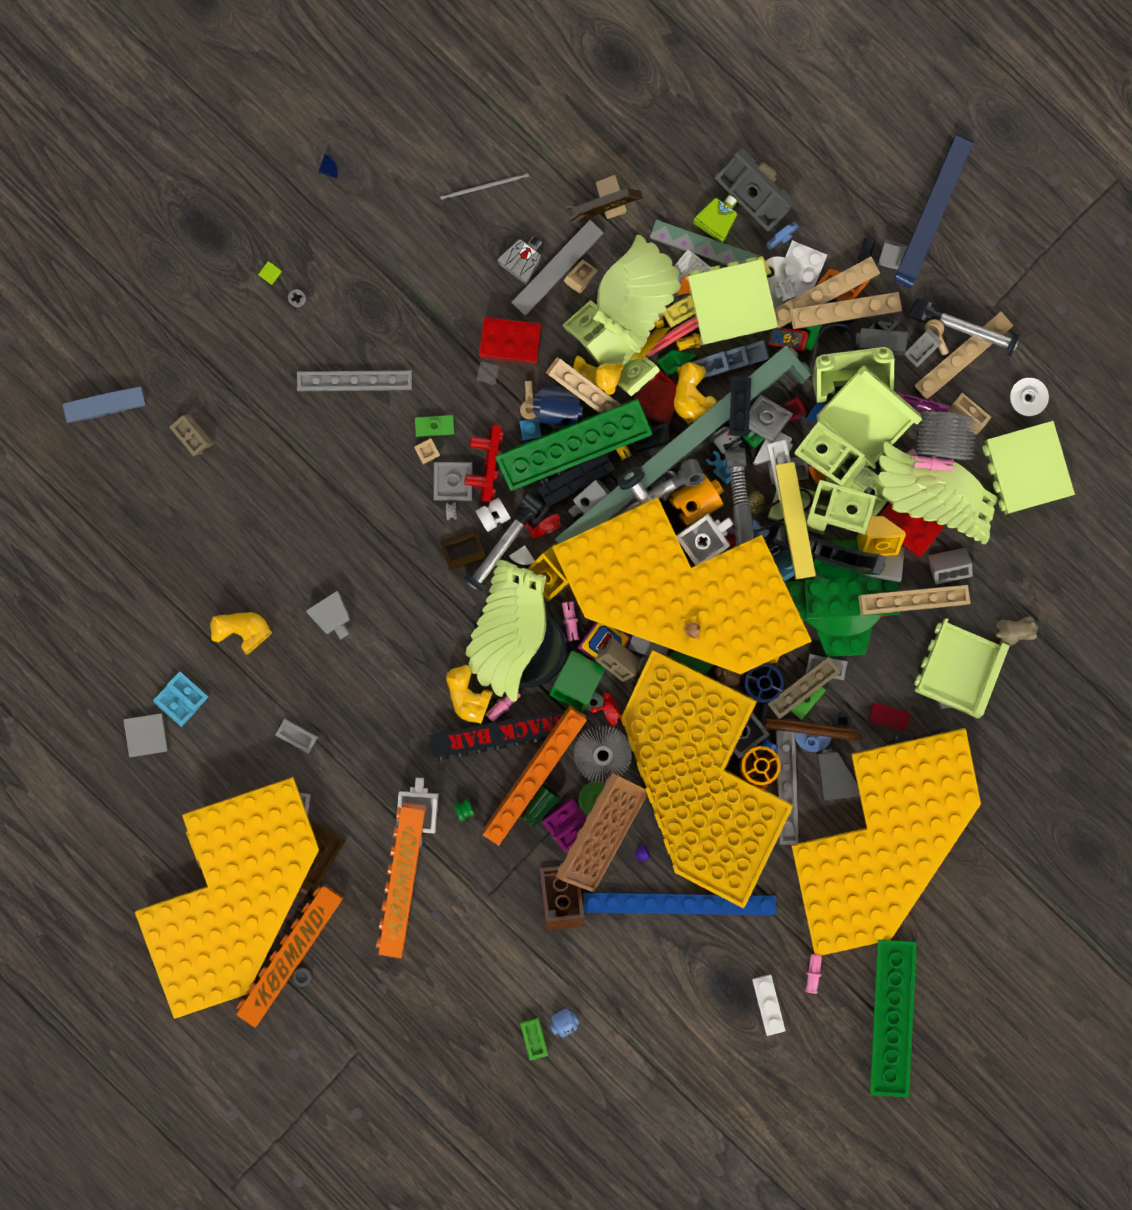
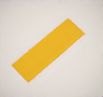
[629,328,670,360]

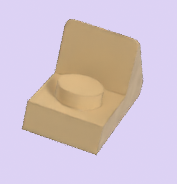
[564,259,598,294]

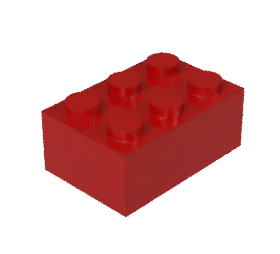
[479,317,541,365]
[878,502,944,558]

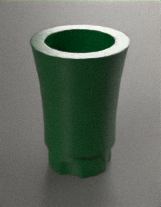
[520,783,561,827]

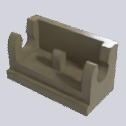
[169,414,214,457]
[595,638,640,682]

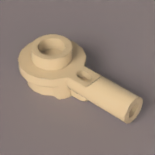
[925,319,949,355]
[520,381,536,420]

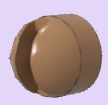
[683,622,701,639]

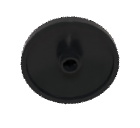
[519,614,567,687]

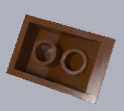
[539,866,585,931]

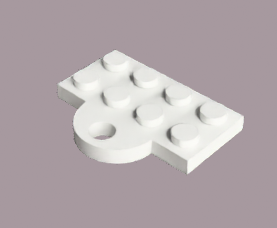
[765,241,827,324]

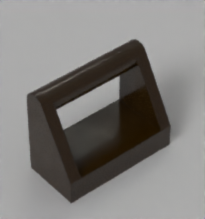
[440,530,486,571]

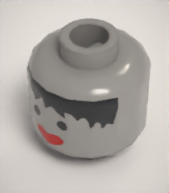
[714,425,742,454]

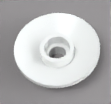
[1010,378,1049,416]

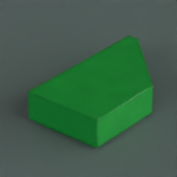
[656,350,696,377]

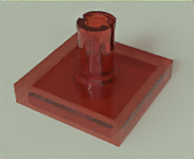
[638,378,677,424]

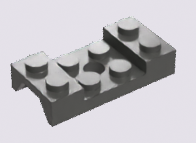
[715,148,796,232]

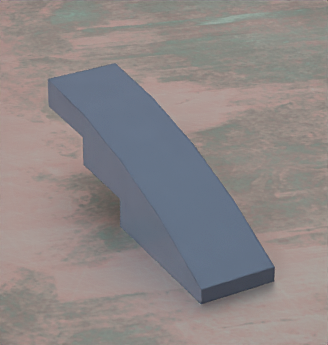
[693,340,770,379]
[62,387,145,423]

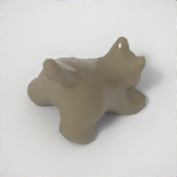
[996,616,1038,647]

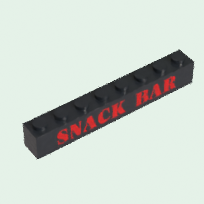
[429,708,585,761]

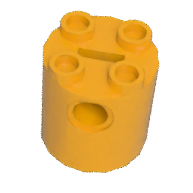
[668,474,724,526]
[739,746,781,786]

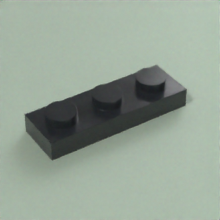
[729,377,751,437]

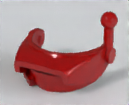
[525,513,561,538]
[590,692,622,727]

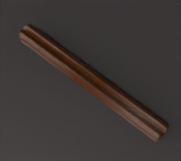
[764,717,859,741]

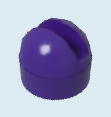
[635,844,651,861]

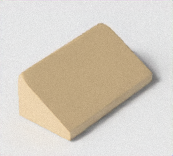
[595,175,626,219]
[948,393,991,434]

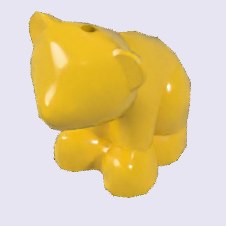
[573,356,623,395]
[674,362,717,424]
[210,612,272,655]
[446,665,493,724]

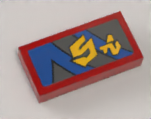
[768,327,808,352]

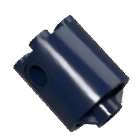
[532,385,583,426]
[742,664,784,703]

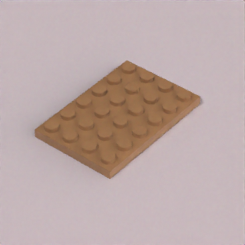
[556,773,647,892]

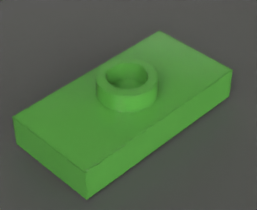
[415,415,455,437]
[791,687,826,720]
[520,1017,548,1061]

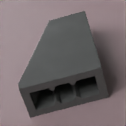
[855,328,908,357]
[816,749,860,801]

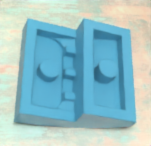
[153,672,208,727]

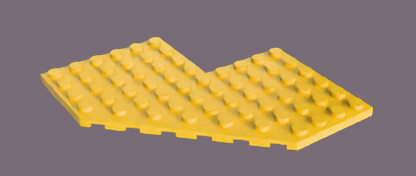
[552,498,811,674]
[621,649,794,909]
[791,728,981,956]
[135,777,319,1019]

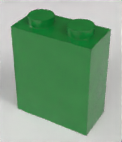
[549,651,606,713]

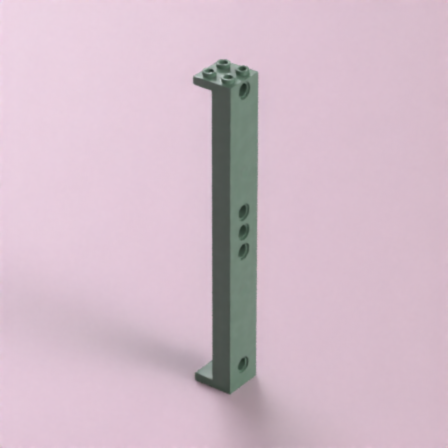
[555,346,811,544]

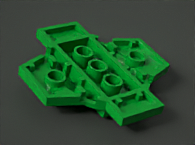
[784,540,900,657]

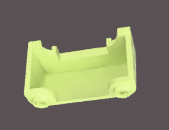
[812,347,895,403]

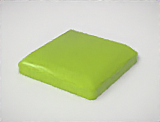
[258,261,282,285]

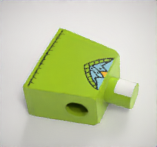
[693,195,738,243]

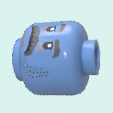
[549,1008,580,1037]

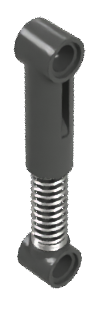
[725,448,754,547]

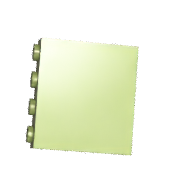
[686,257,778,345]
[816,365,922,469]
[982,421,1075,515]
[914,619,1009,718]

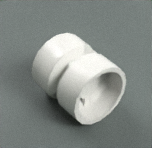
[475,498,511,532]

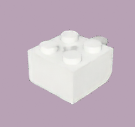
[676,513,733,565]
[396,777,439,833]

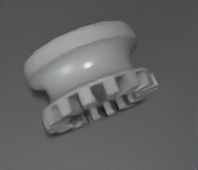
[288,289,306,307]
[446,502,457,520]

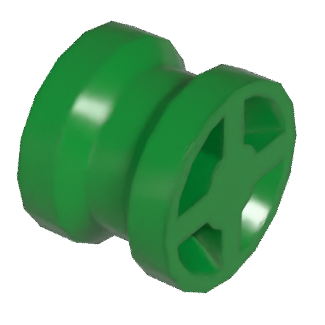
[453,798,475,822]

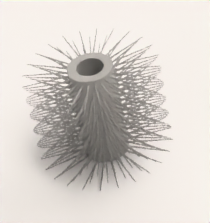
[916,411,978,460]
[574,724,632,784]

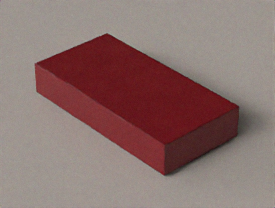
[868,702,911,731]

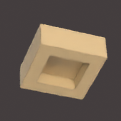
[414,438,440,465]

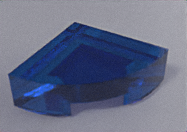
[319,154,338,179]

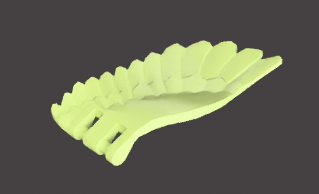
[593,235,681,353]
[878,441,997,544]
[466,560,546,702]

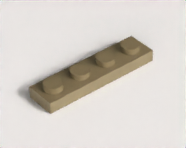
[767,657,840,719]

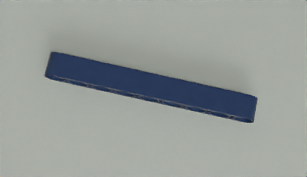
[893,133,974,289]

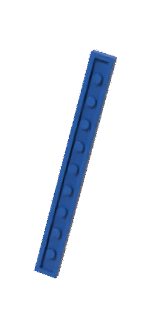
[583,892,776,915]

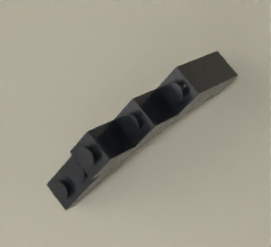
[767,524,886,577]

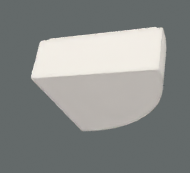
[509,546,535,565]

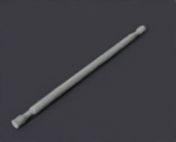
[440,173,529,200]

